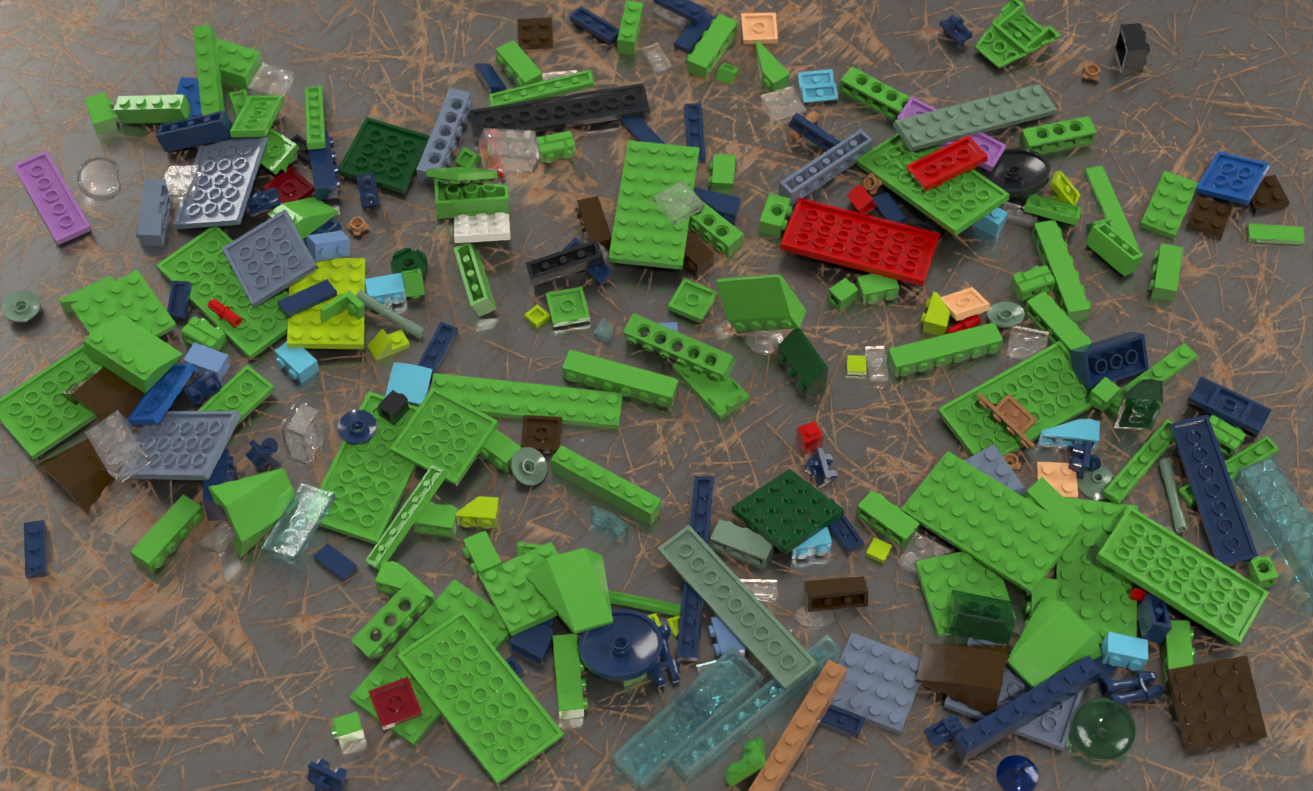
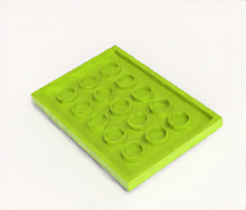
[287,258,365,349]

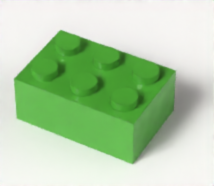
[217,38,263,91]

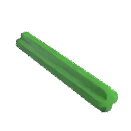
[608,590,682,616]

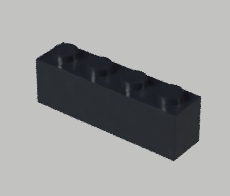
[526,240,605,286]

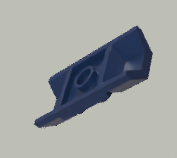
[1187,376,1272,436]

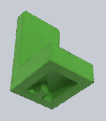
[320,291,365,323]

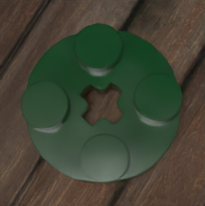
[390,248,428,278]

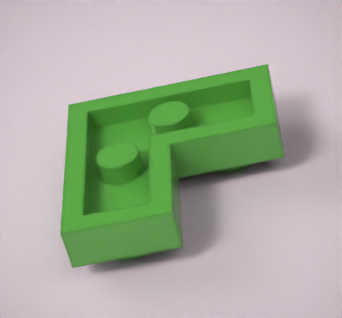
[726,736,766,786]

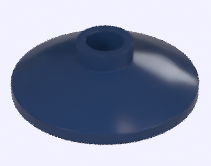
[338,410,377,444]

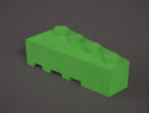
[434,181,510,219]

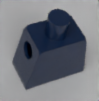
[509,618,555,667]

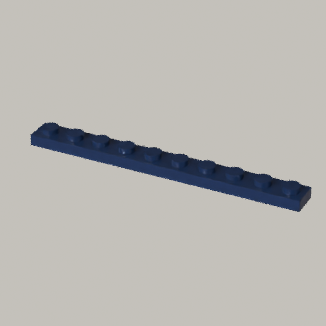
[677,476,715,661]

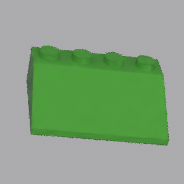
[716,274,806,332]
[83,315,183,394]

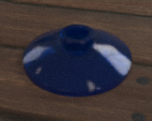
[996,755,1039,791]

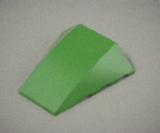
[975,0,1062,69]
[208,468,299,558]
[526,548,613,634]
[1006,597,1102,689]

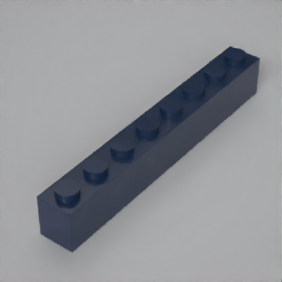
[952,655,1101,762]

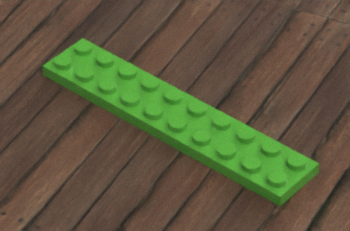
[430,373,623,430]

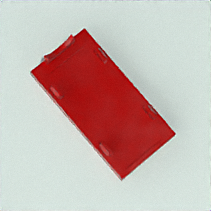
[906,135,988,192]

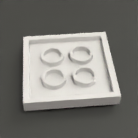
[454,212,511,243]

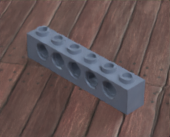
[416,88,473,184]
[778,129,873,206]

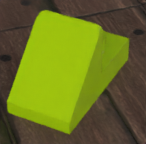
[1049,171,1081,205]
[367,329,410,362]

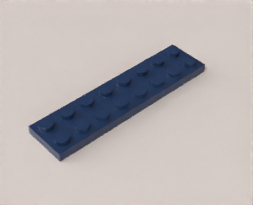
[1169,415,1258,566]

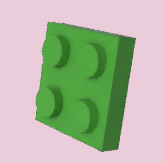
[668,278,718,324]
[546,287,590,327]

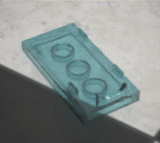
[262,484,336,564]

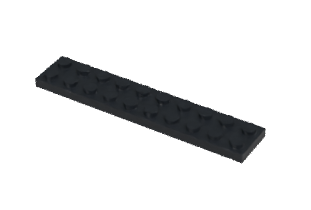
[469,83,650,142]

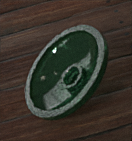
[1072,698,1136,761]

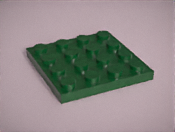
[338,117,430,194]
[732,469,844,555]

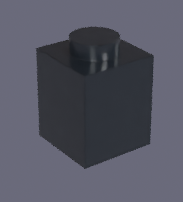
[378,390,409,425]

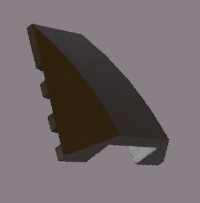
[61,366,144,437]
[35,429,131,514]
[916,644,1008,716]

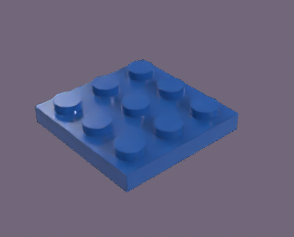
[1196,151,1269,205]

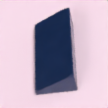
[474,63,506,94]

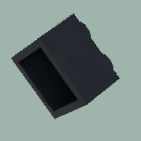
[1114,23,1150,74]

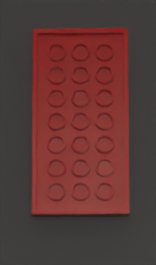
[780,198,940,286]

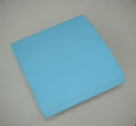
[797,69,838,104]
[385,362,432,406]

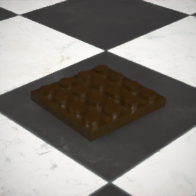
[1166,655,1267,752]

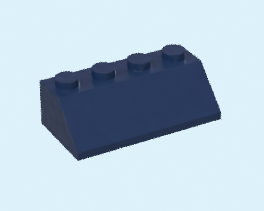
[1070,332,1149,389]

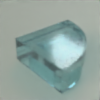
[594,318,613,343]

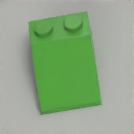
[268,197,338,239]

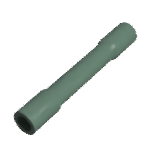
[356,290,424,339]
[1159,458,1188,532]

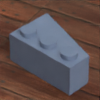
[136,179,172,246]

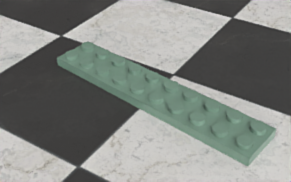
[893,84,1057,152]
[657,525,818,691]

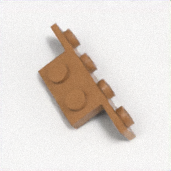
[978,393,1037,450]

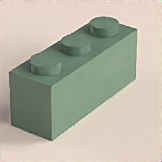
[710,519,774,569]

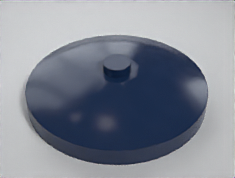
[579,609,662,681]

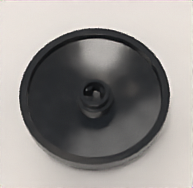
[978,148,1051,197]

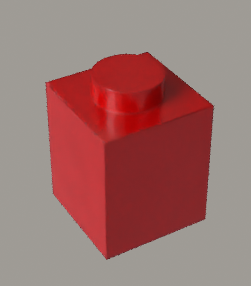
[847,184,877,215]
[796,421,823,454]

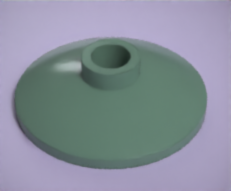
[2,290,40,322]
[987,302,1025,328]
[511,447,547,486]
[1077,466,1115,500]

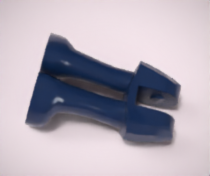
[648,625,680,688]
[1098,671,1164,716]

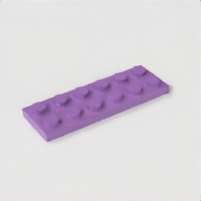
[897,96,1007,172]
[13,150,91,245]

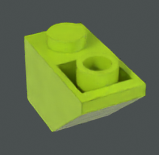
[920,291,951,336]
[456,496,499,529]

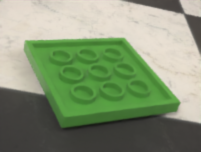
[70,269,177,338]
[390,387,499,487]
[478,542,559,636]
[915,551,1016,638]

